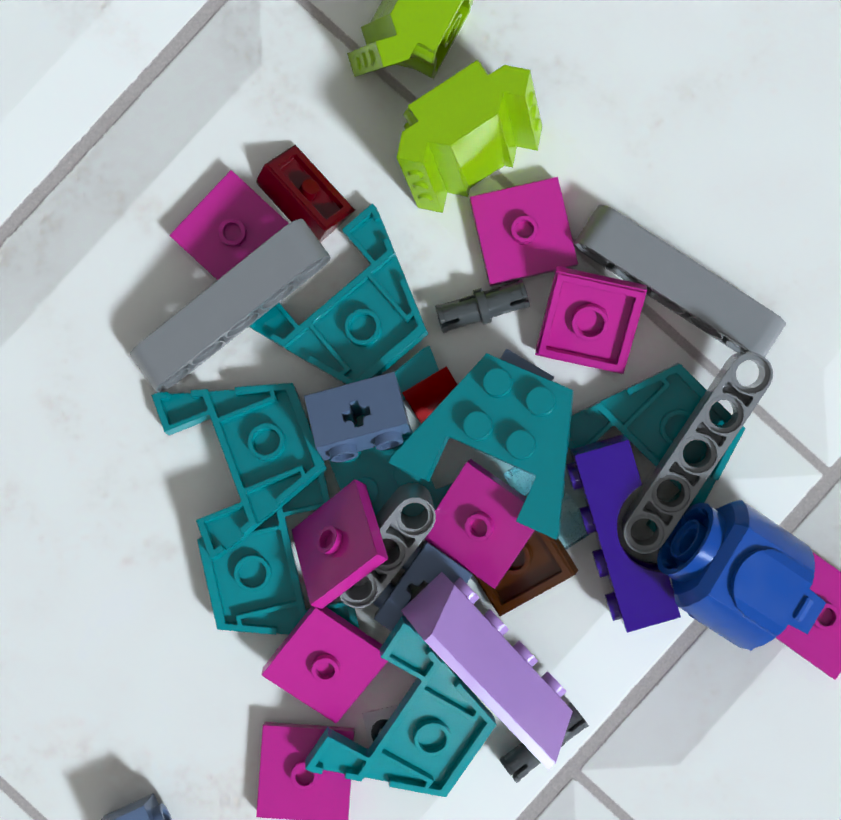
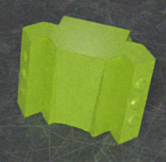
[347,0,473,79]
[396,60,542,213]

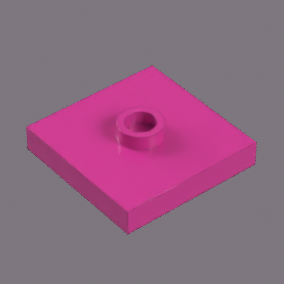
[169,170,289,280]
[469,177,578,286]
[535,266,647,374]
[424,459,535,589]
[291,479,388,609]
[776,553,841,680]
[261,606,388,724]
[256,722,355,820]

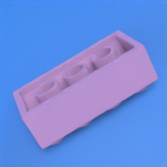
[401,572,573,770]

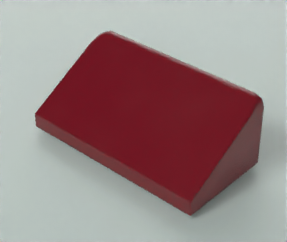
[256,144,355,243]

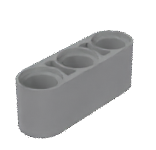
[339,483,436,608]

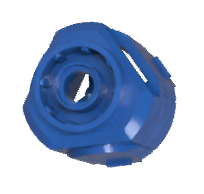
[657,500,826,651]

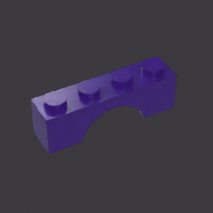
[566,434,681,633]

